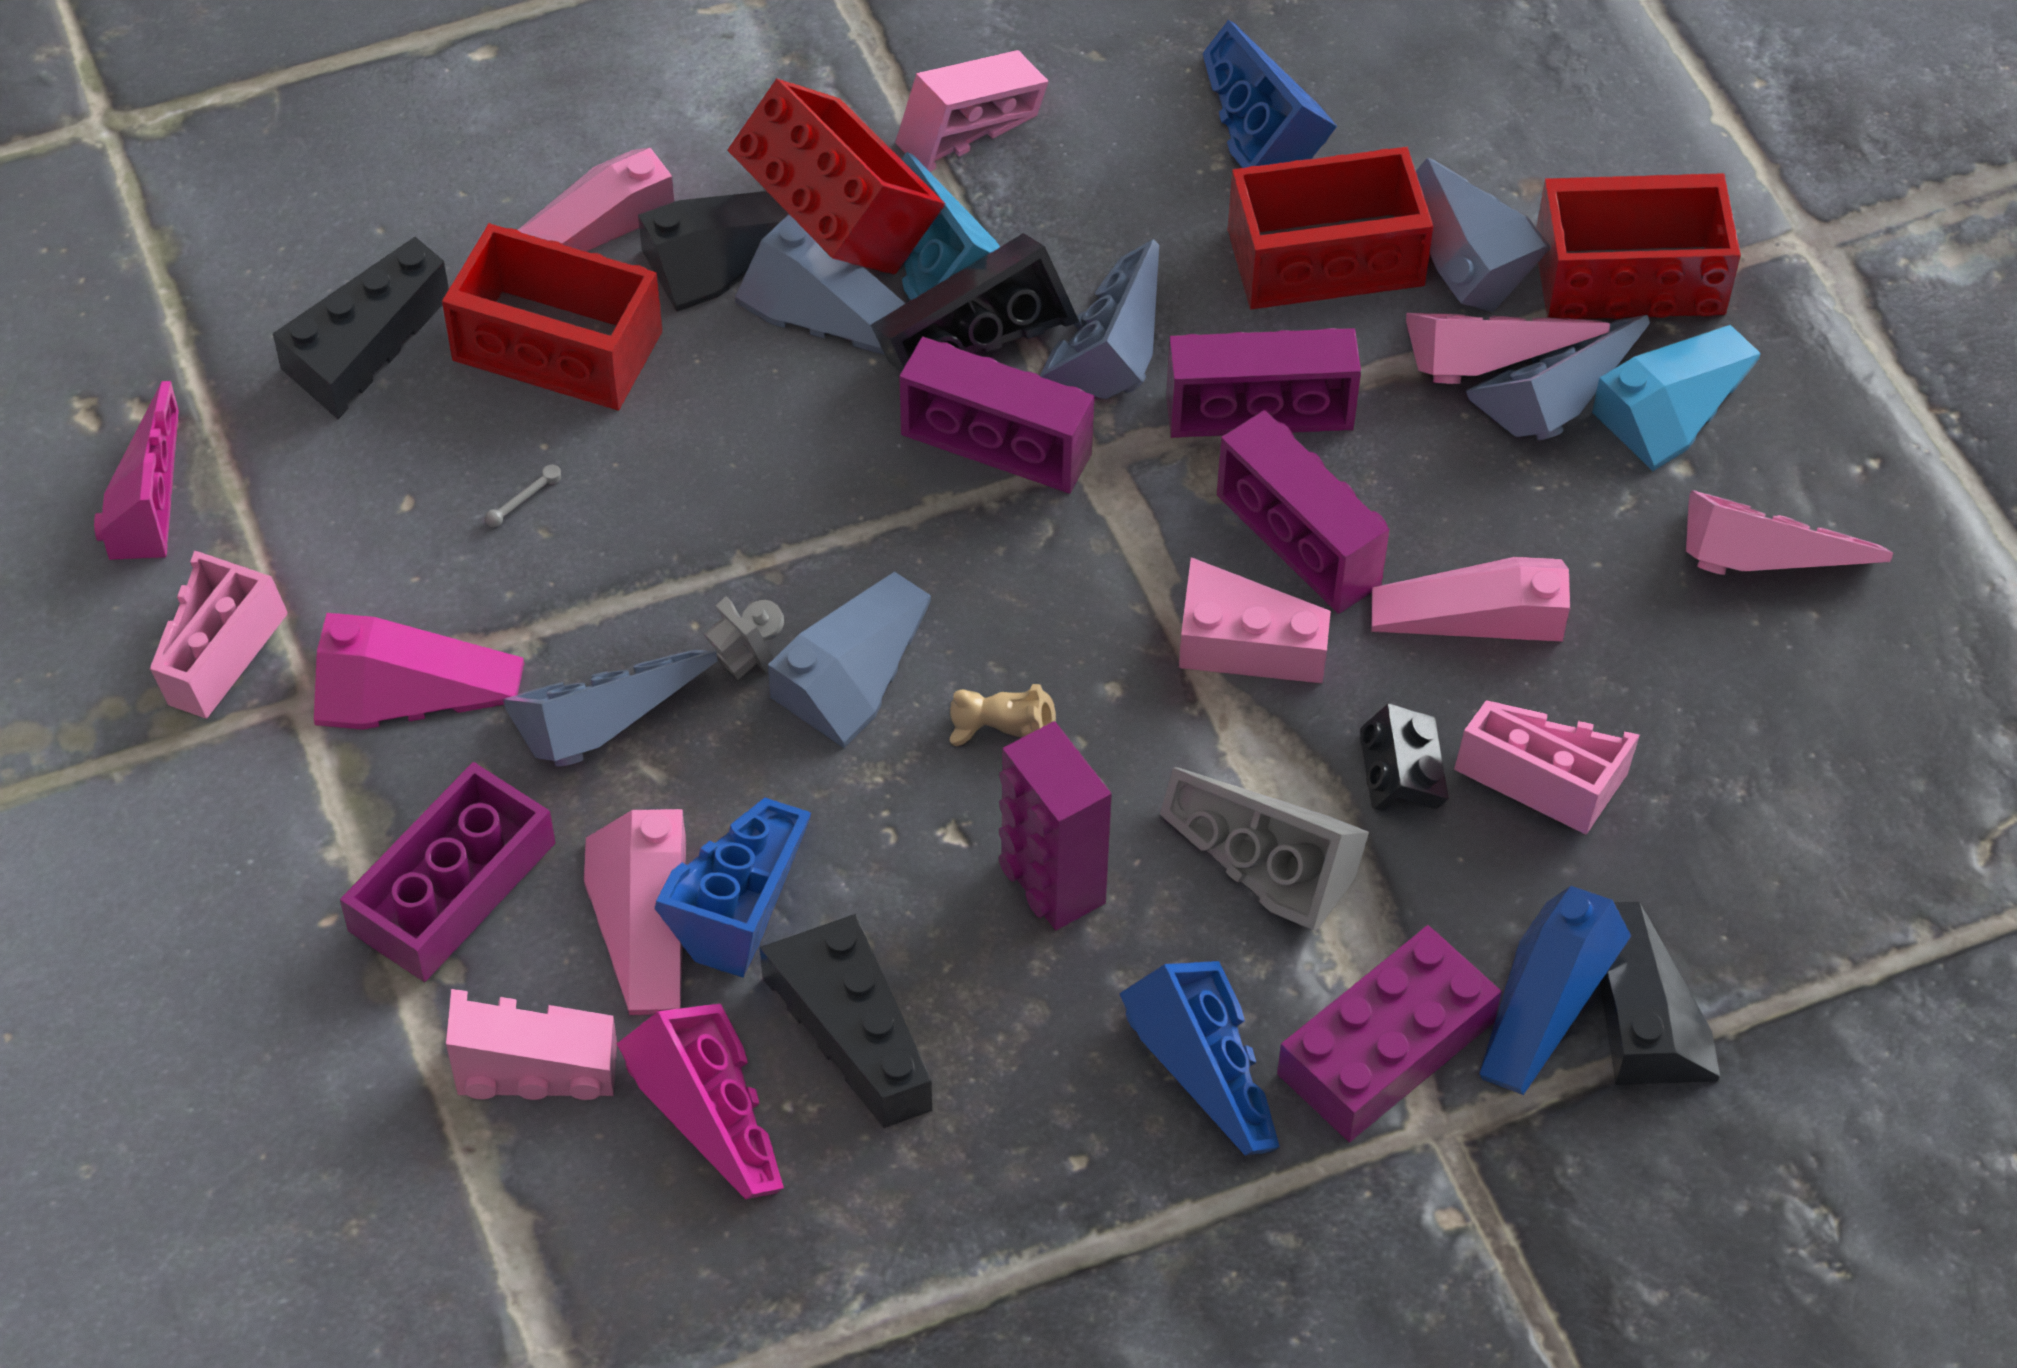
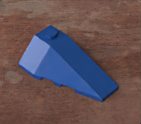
[1202,20,1337,168]
[654,798,811,978]
[1479,886,1631,1095]
[1119,961,1280,1156]

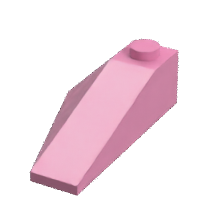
[518,148,674,251]
[1406,313,1610,384]
[1686,490,1893,575]
[1371,557,1570,642]
[584,809,686,1015]

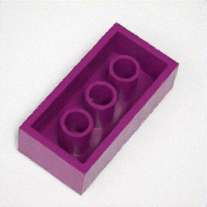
[1166,328,1361,438]
[899,337,1094,494]
[1216,410,1390,614]
[998,721,1112,931]
[339,762,556,983]
[1277,925,1502,1143]

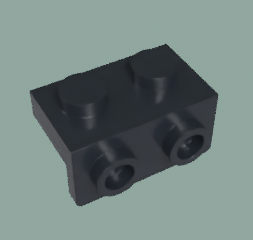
[1360,704,1449,811]

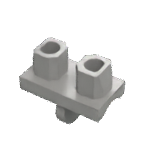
[704,596,784,680]

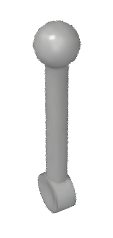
[484,464,561,528]

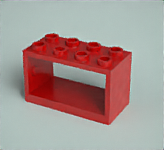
[727,78,946,275]
[1227,147,1434,310]
[1536,173,1741,319]
[442,223,663,411]

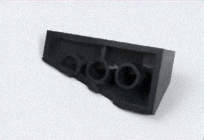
[638,191,789,312]
[1600,902,1720,1085]

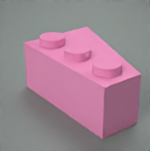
[895,50,1049,172]
[150,550,288,719]
[1179,557,1331,684]
[1454,700,1640,835]
[446,989,617,1100]

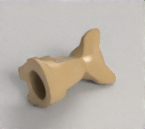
[949,684,1056,746]

